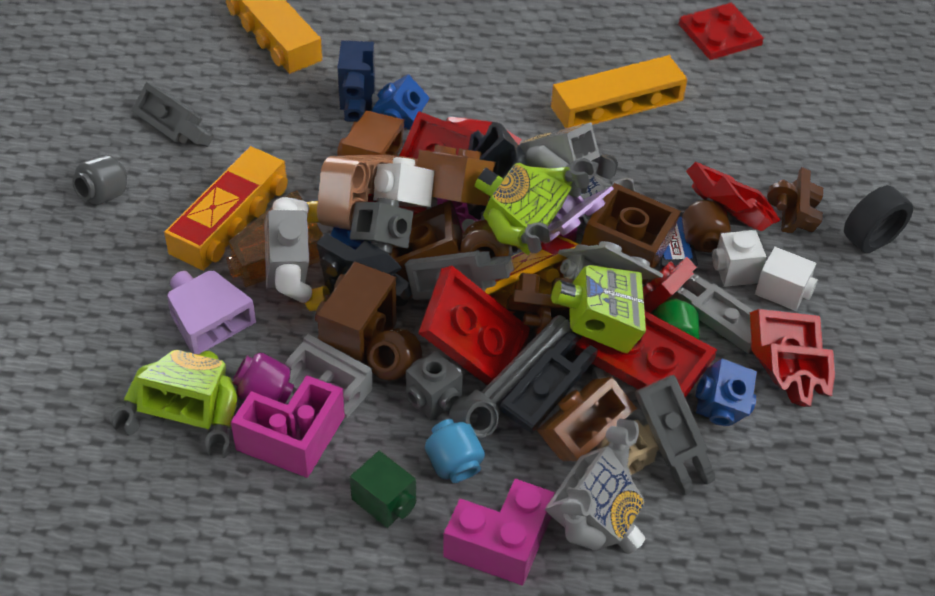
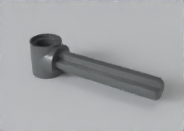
[449,315,573,437]

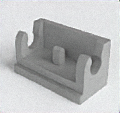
[285,334,372,418]

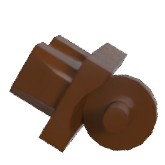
[767,167,823,233]
[506,273,574,336]

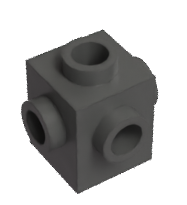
[350,198,414,254]
[405,351,463,421]

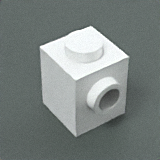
[373,157,435,207]
[712,230,766,287]
[755,247,818,311]

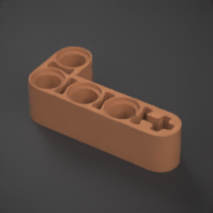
[317,155,418,230]

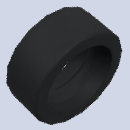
[843,185,914,254]

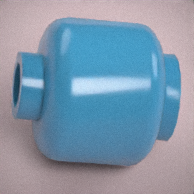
[425,419,485,483]

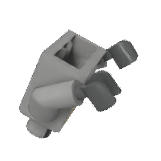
[519,122,618,197]

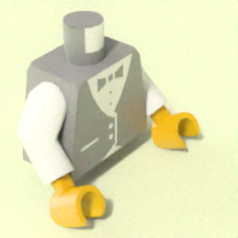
[264,197,330,311]

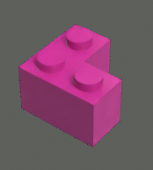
[231,375,345,478]
[443,479,555,586]

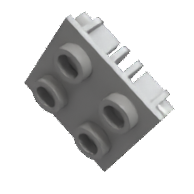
[558,241,663,280]

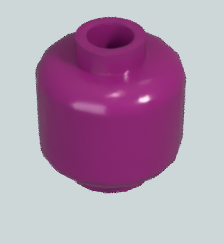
[232,352,294,404]

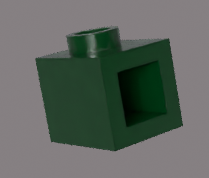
[350,450,417,528]

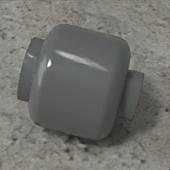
[72,154,127,205]

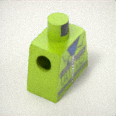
[551,265,646,353]

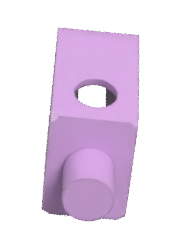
[167,271,256,355]

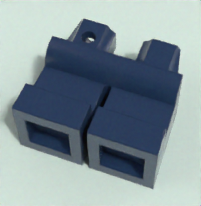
[337,40,376,122]

